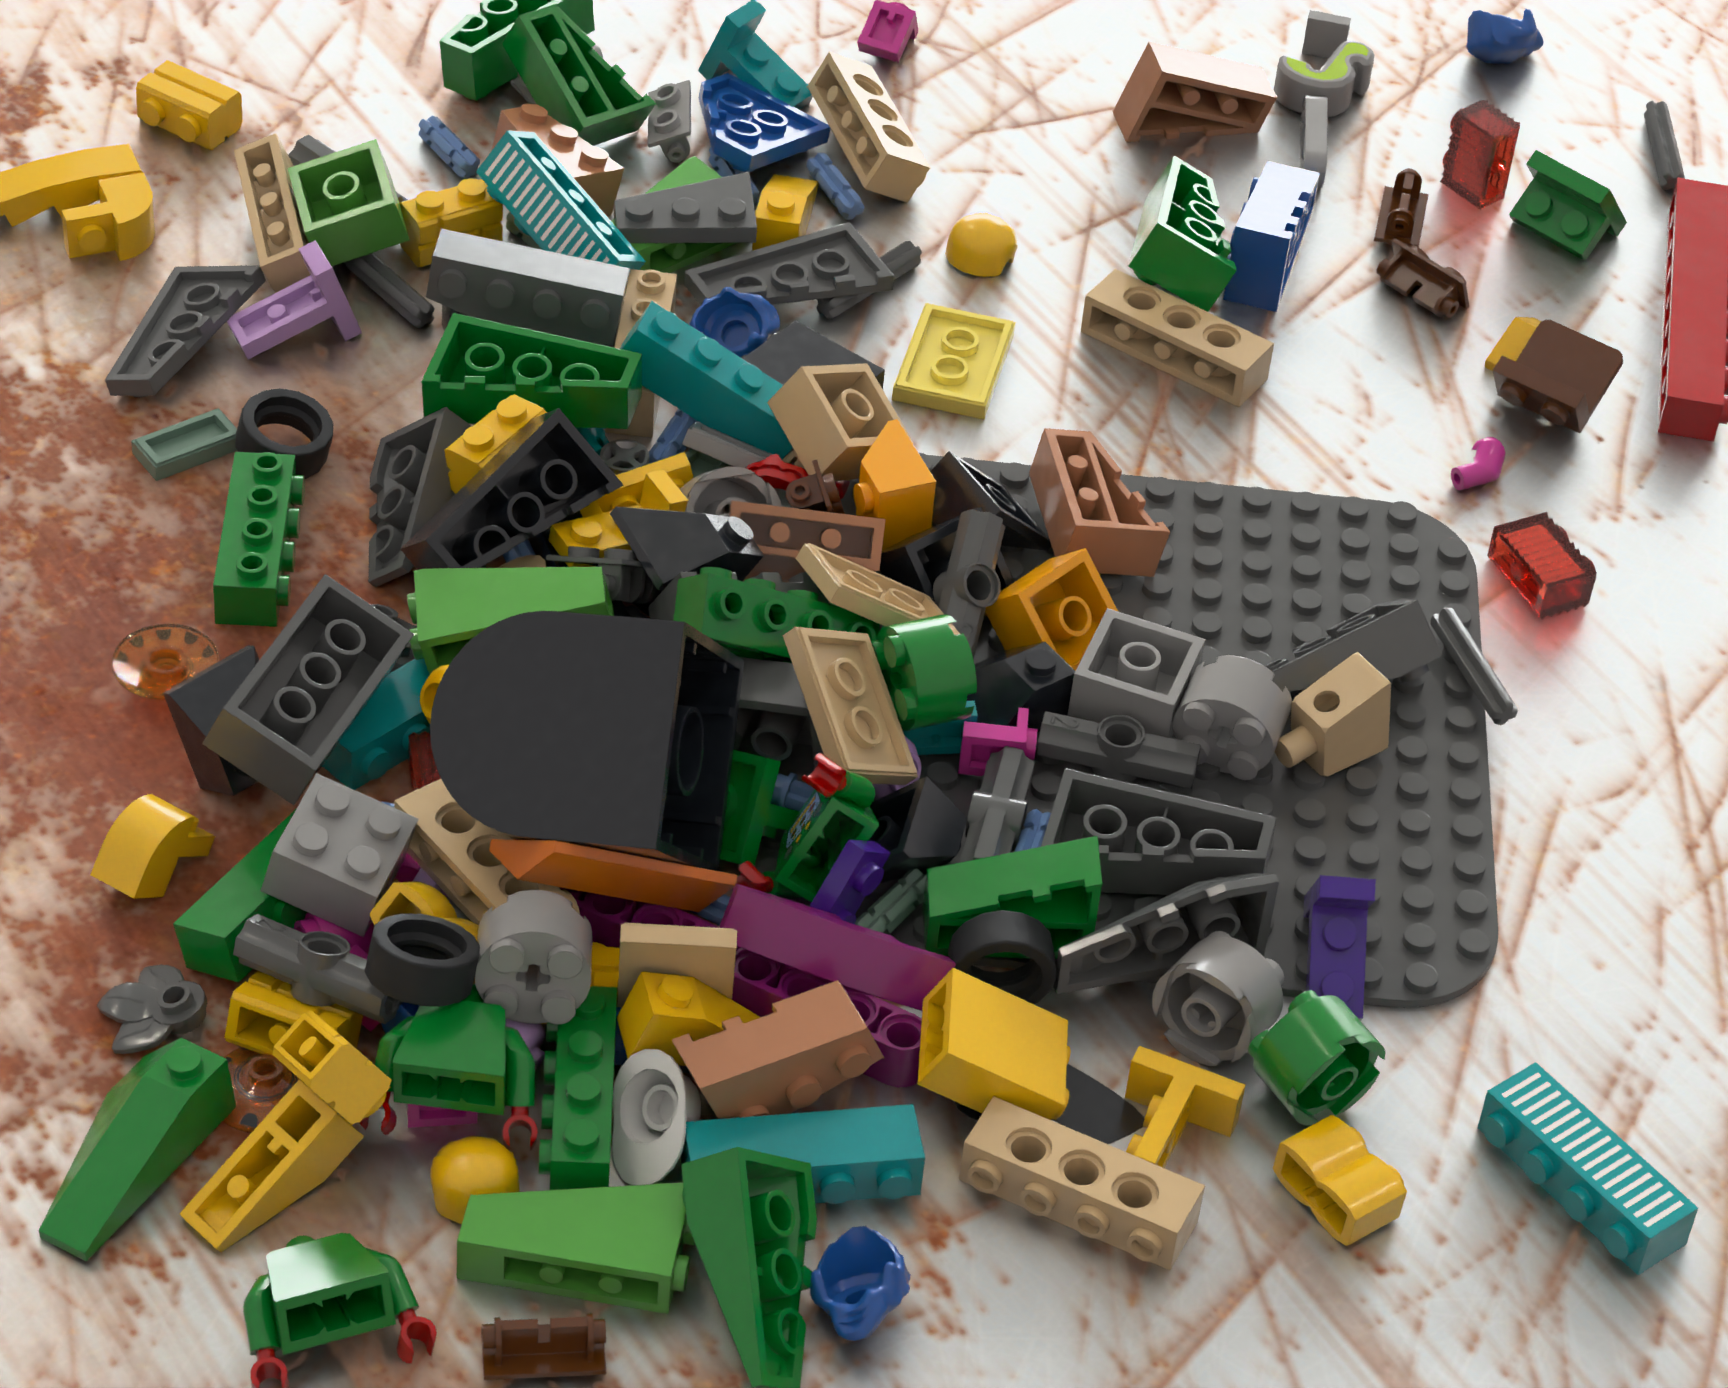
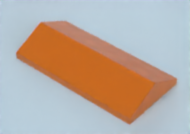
[489,839,737,912]

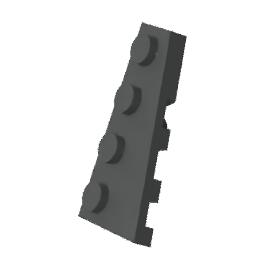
[685,222,894,306]
[105,265,266,397]

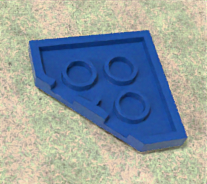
[698,73,831,172]

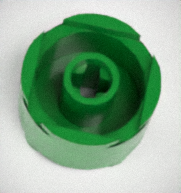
[871,614,977,731]
[1248,990,1386,1125]

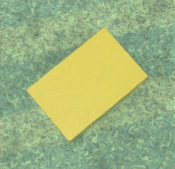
[892,303,1016,420]

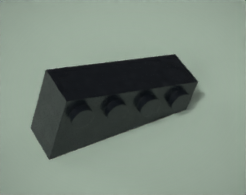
[400,408,623,570]

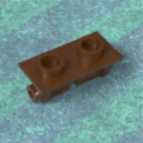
[1374,168,1429,247]
[1376,238,1470,318]
[786,460,845,514]
[481,1313,606,1380]

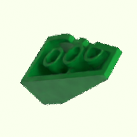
[38,1038,237,1262]
[681,1147,817,1388]

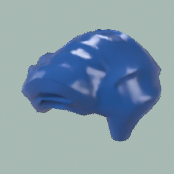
[1466,9,1544,64]
[690,287,780,358]
[810,1226,911,1341]

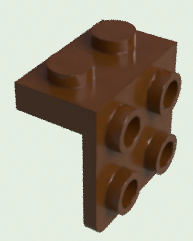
[1492,319,1623,433]

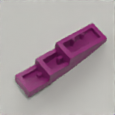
[719,884,956,1011]

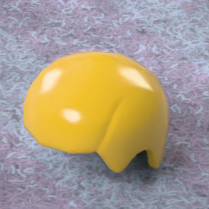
[945,213,1018,277]
[430,1136,520,1224]

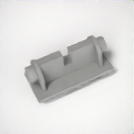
[647,79,691,163]

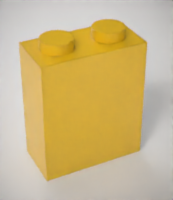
[917,968,1071,1120]

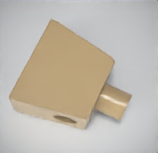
[1274,652,1391,777]

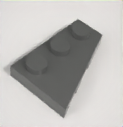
[614,172,757,243]

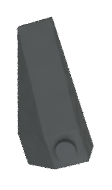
[368,407,471,587]
[1264,600,1443,692]
[1053,873,1279,994]

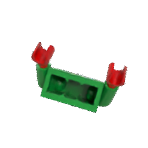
[731,753,879,902]
[359,984,538,1150]
[243,1233,437,1388]

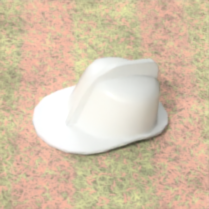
[612,1049,702,1185]

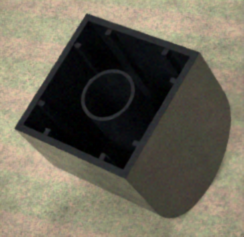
[430,611,745,871]

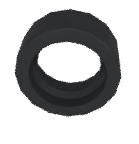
[235,388,334,479]
[948,910,1057,1004]
[364,913,480,1006]

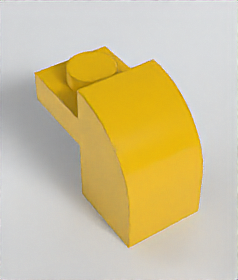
[62,173,155,261]
[90,794,216,899]

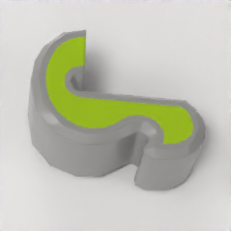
[1273,41,1375,117]

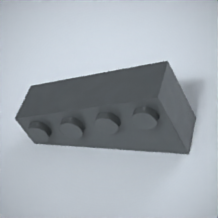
[426,229,630,348]
[1041,768,1277,895]

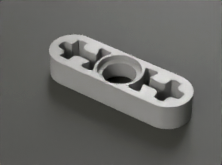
[1300,95,1327,188]

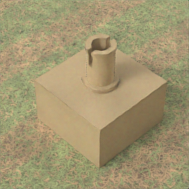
[767,363,914,481]

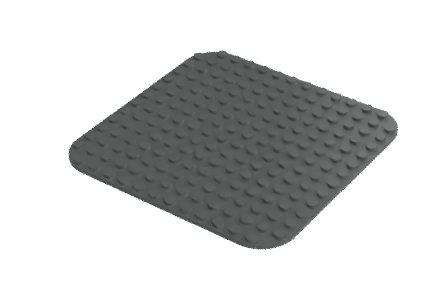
[754,453,1498,1008]

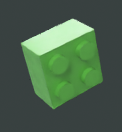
[287,139,410,266]

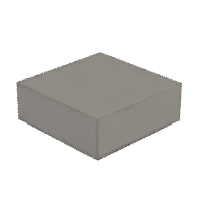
[1302,10,1352,58]

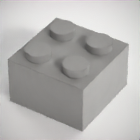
[1067,608,1206,738]
[261,773,419,937]

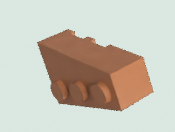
[1112,41,1277,142]
[491,104,624,217]
[1029,428,1170,577]
[729,500,886,582]
[672,980,884,1119]

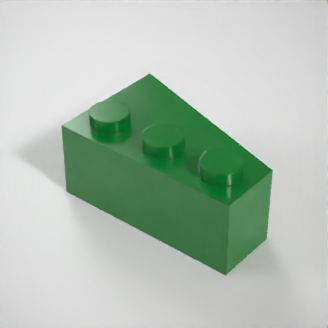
[502,4,657,146]
[923,836,1102,959]

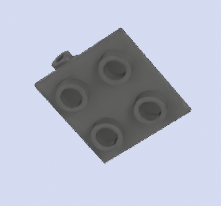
[546,546,662,604]

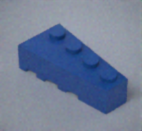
[1223,161,1320,312]

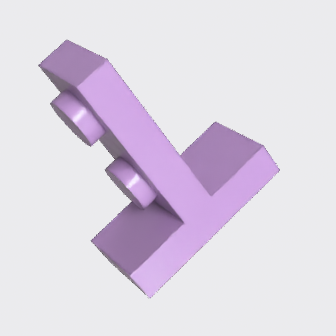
[227,240,362,359]

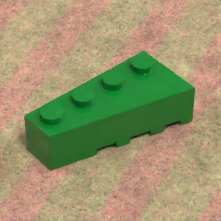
[439,0,595,100]
[1128,156,1237,312]
[421,313,642,429]

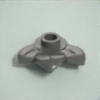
[97,965,207,1054]

